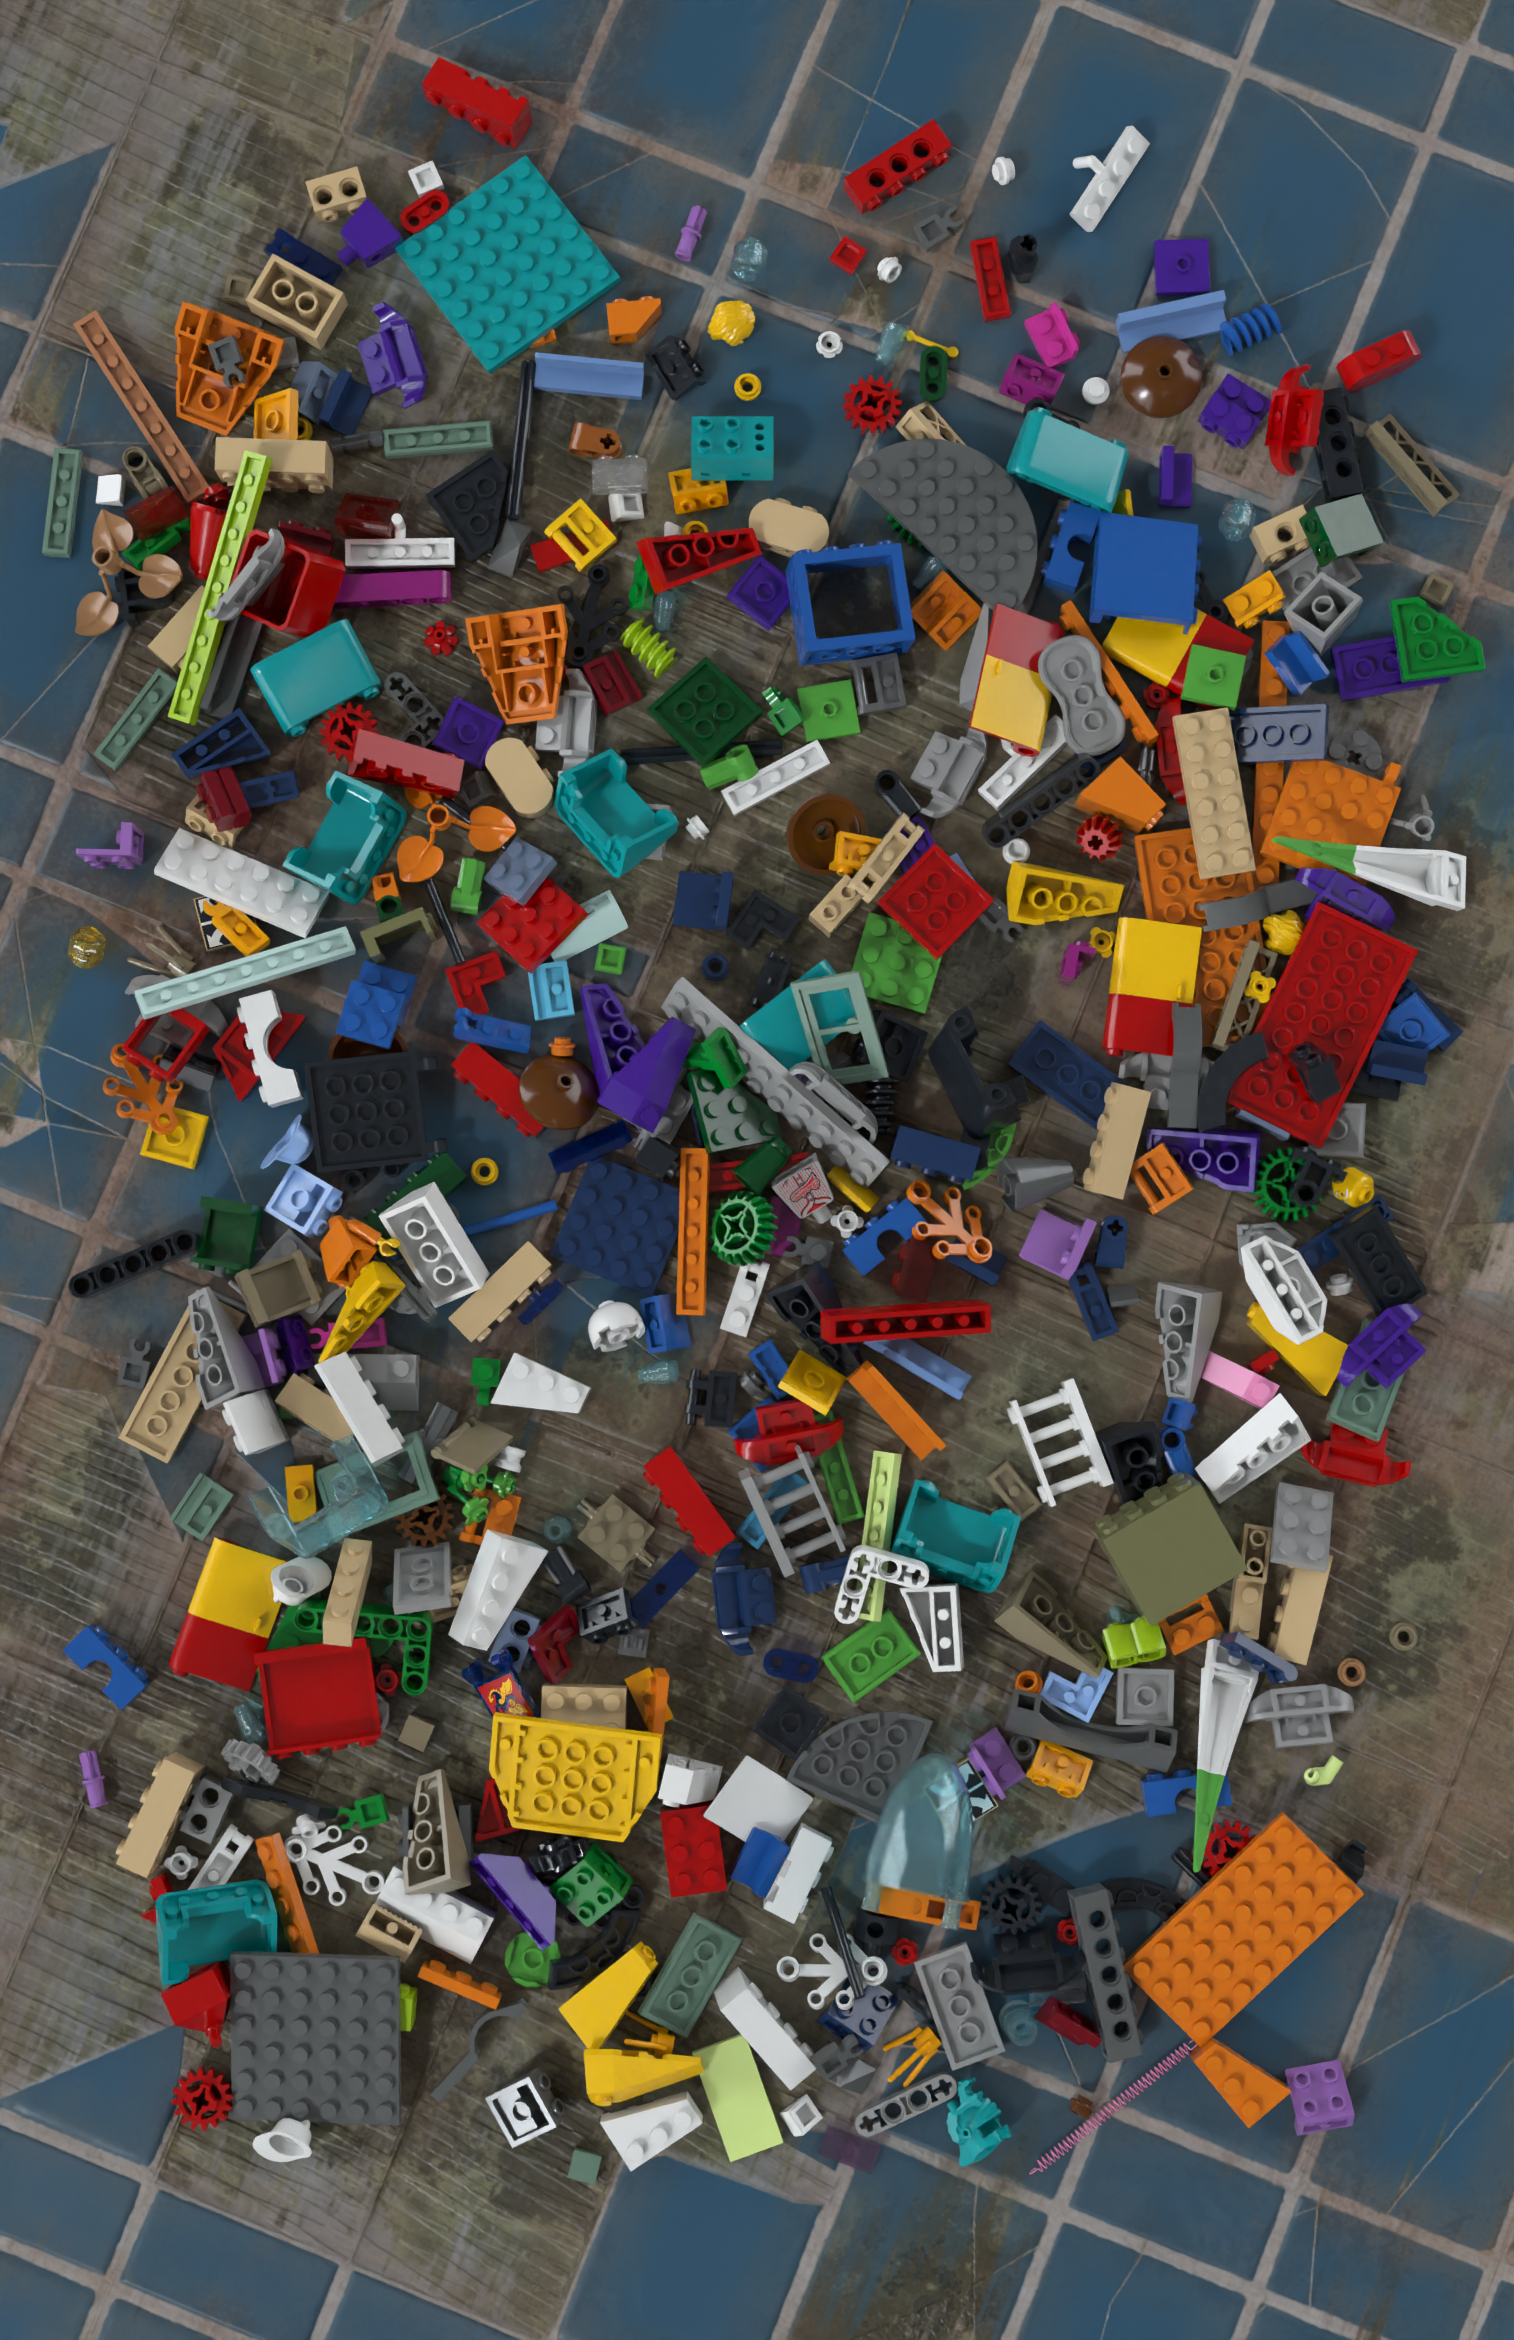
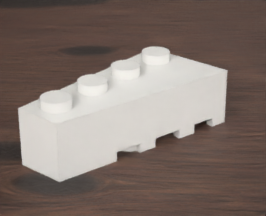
[1195,1393,1311,1504]
[448,1529,548,1651]
[713,1966,817,2091]

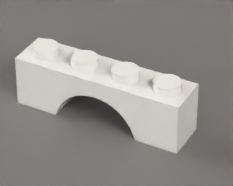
[237,990,305,1108]

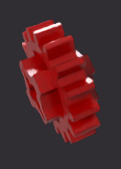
[843,375,902,436]
[319,702,380,763]
[1202,1819,1256,1876]
[171,2065,234,2131]

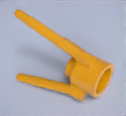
[622,2010,675,2059]
[883,2026,942,2088]

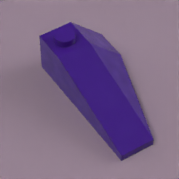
[580,983,646,1094]
[596,1016,696,1133]

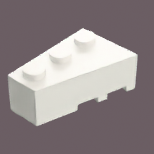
[899,1583,964,1672]
[763,1823,834,1924]
[600,2091,703,2171]

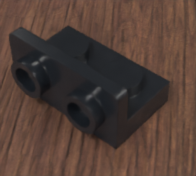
[645,335,707,401]
[576,1588,641,1644]

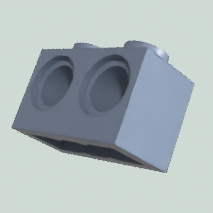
[488,1608,542,1673]

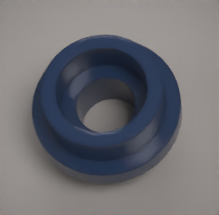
[702,954,729,981]

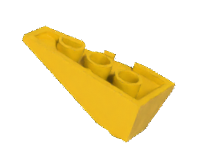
[1006,861,1124,925]
[318,1261,406,1363]
[584,2049,705,2106]

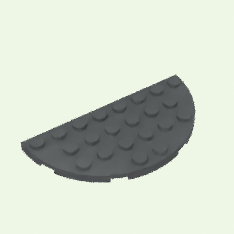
[848,439,1037,612]

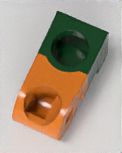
[372,872,405,923]

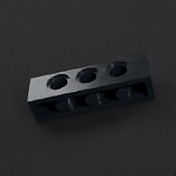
[1314,387,1366,504]

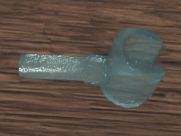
[1105,1605,1142,1624]

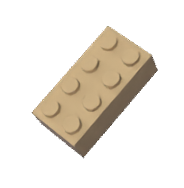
[215,437,334,493]
[116,1752,206,1878]

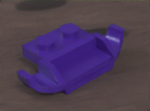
[357,302,428,408]
[1295,867,1396,931]
[1337,1304,1427,1389]

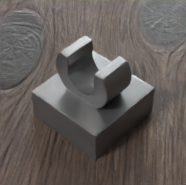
[618,1628,650,1658]

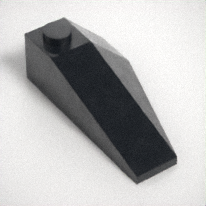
[765,1262,864,1376]

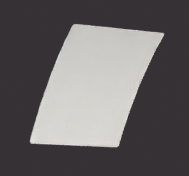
[703,1756,813,1842]

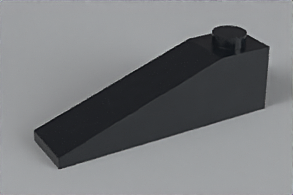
[1094,1421,1163,1506]

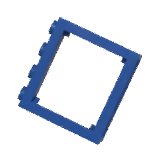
[785,540,915,666]

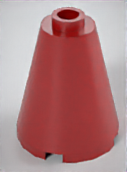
[190,502,227,580]

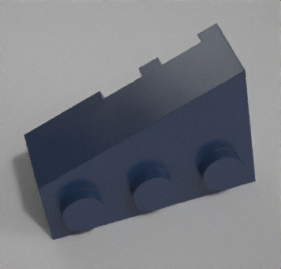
[171,708,274,780]
[888,1125,981,1185]

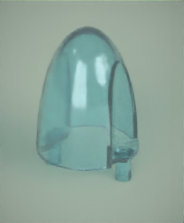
[860,1753,973,1930]

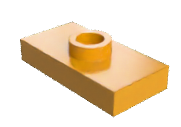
[285,1464,318,1523]
[624,1666,674,1728]

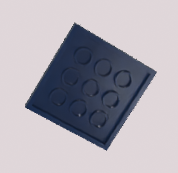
[550,1154,680,1297]

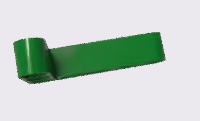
[293,1599,434,1695]

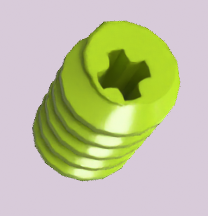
[620,617,678,678]

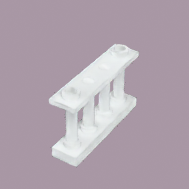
[1007,1378,1114,1507]

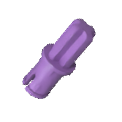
[674,205,707,262]
[79,1750,108,1808]

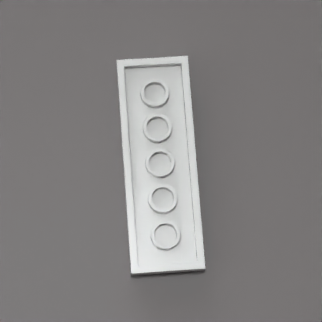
[154,828,329,939]

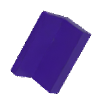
[1158,446,1192,508]

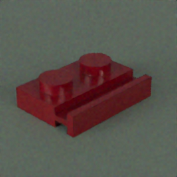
[581,650,643,716]

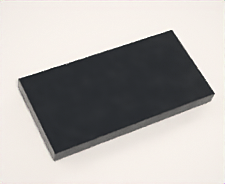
[1328,1204,1428,1317]

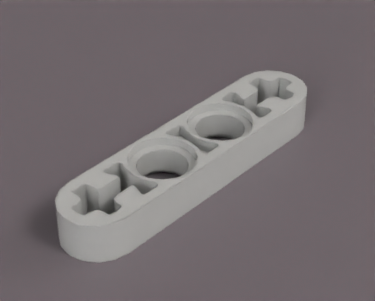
[855,2071,957,2137]

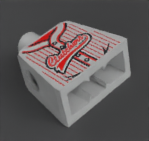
[771,1152,834,1224]

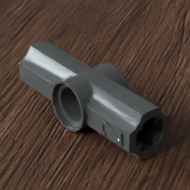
[398,1402,459,1487]

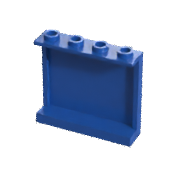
[1089,512,1202,635]

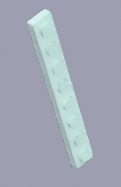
[134,926,356,1020]

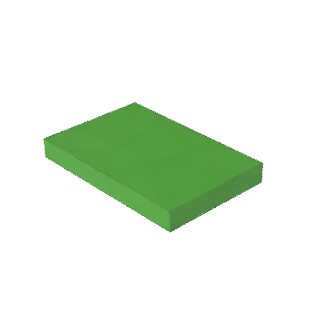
[821,1608,921,1703]

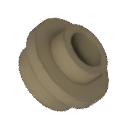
[1389,1622,1418,1651]

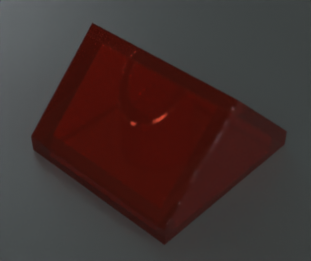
[123,486,190,542]
[335,493,400,539]

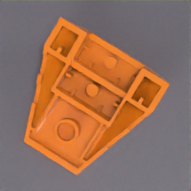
[175,301,285,436]
[465,604,568,725]

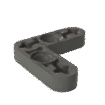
[384,672,444,749]

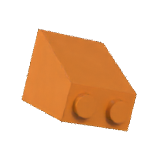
[1074,756,1166,833]

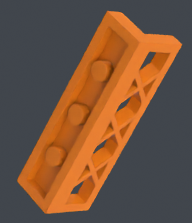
[847,1360,946,1461]

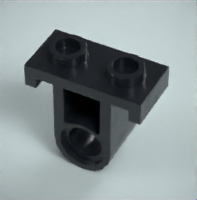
[114,568,175,627]
[1286,1041,1342,1105]
[1288,1146,1348,1208]

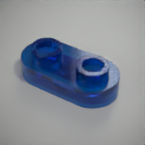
[763,1648,818,1683]

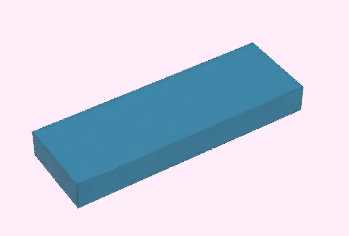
[736,1472,808,1550]

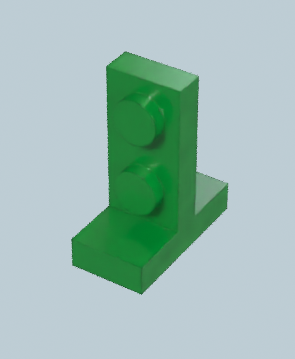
[682,1027,748,1089]

